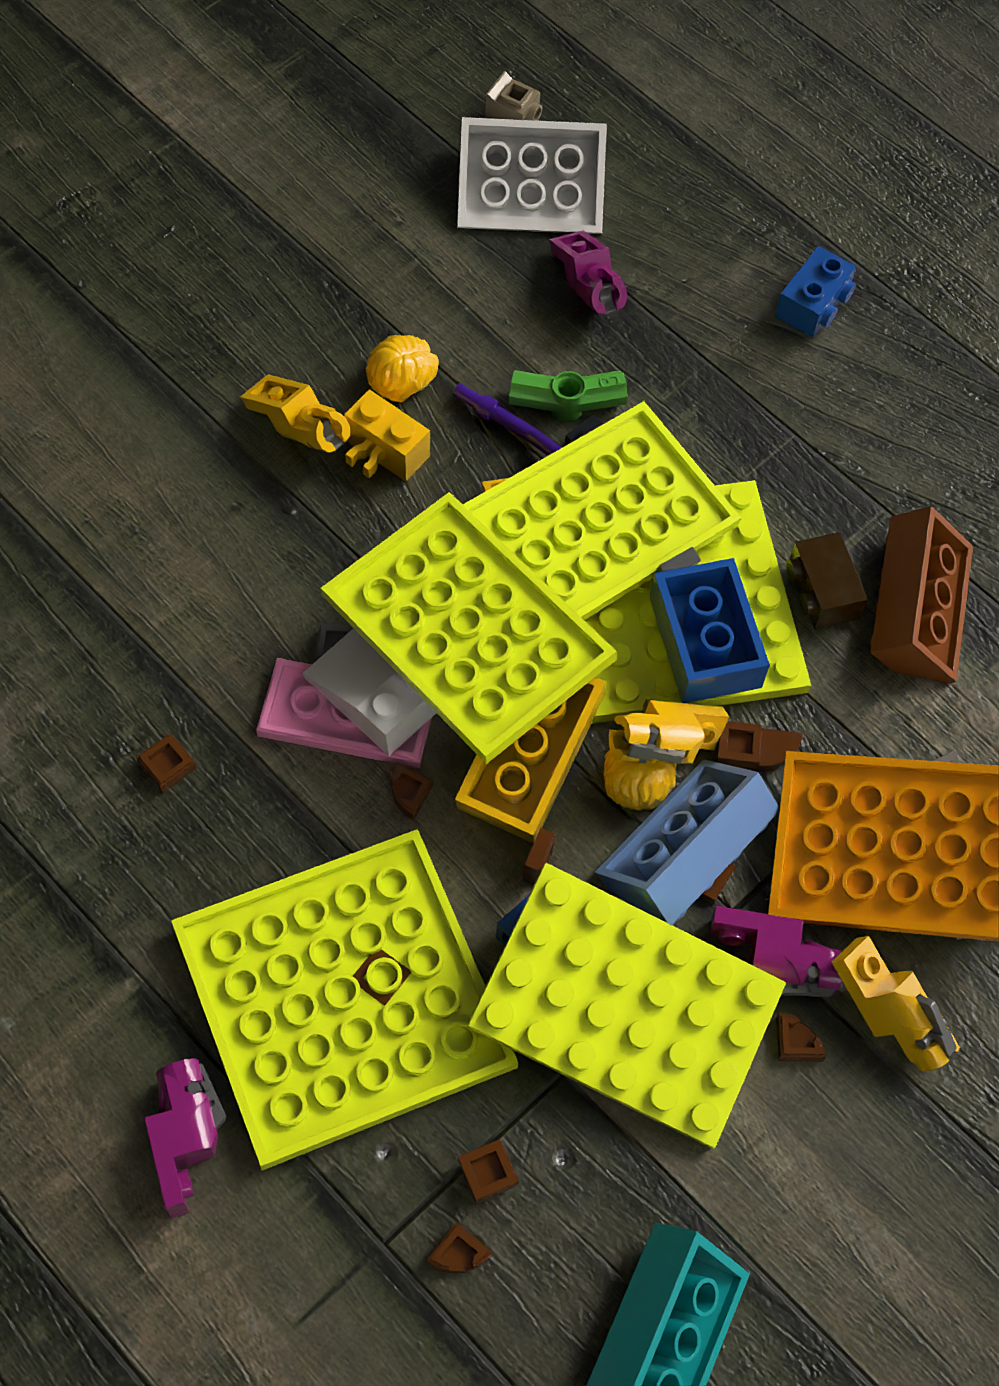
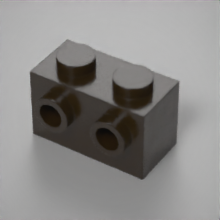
[786,532,868,629]

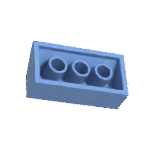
[594,760,780,925]

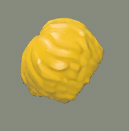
[366,335,439,403]
[604,750,677,811]

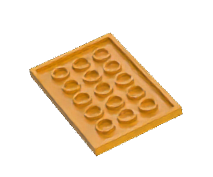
[768,751,999,942]

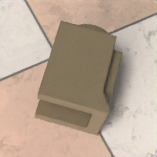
[485,71,542,121]

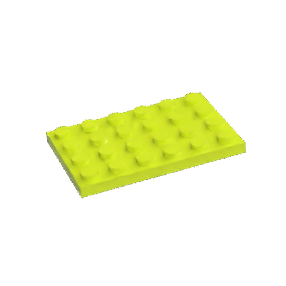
[463,401,741,620]
[321,492,617,764]
[467,863,786,1148]

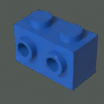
[775,246,857,338]

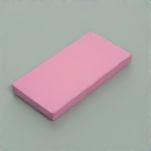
[256,658,432,768]

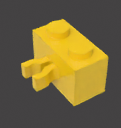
[344,389,430,482]

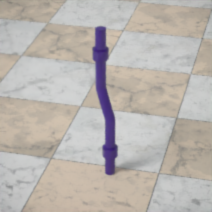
[453,383,562,456]

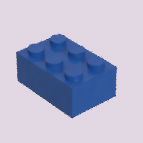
[649,558,770,703]

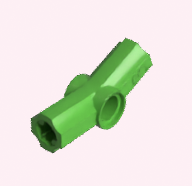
[509,370,628,421]

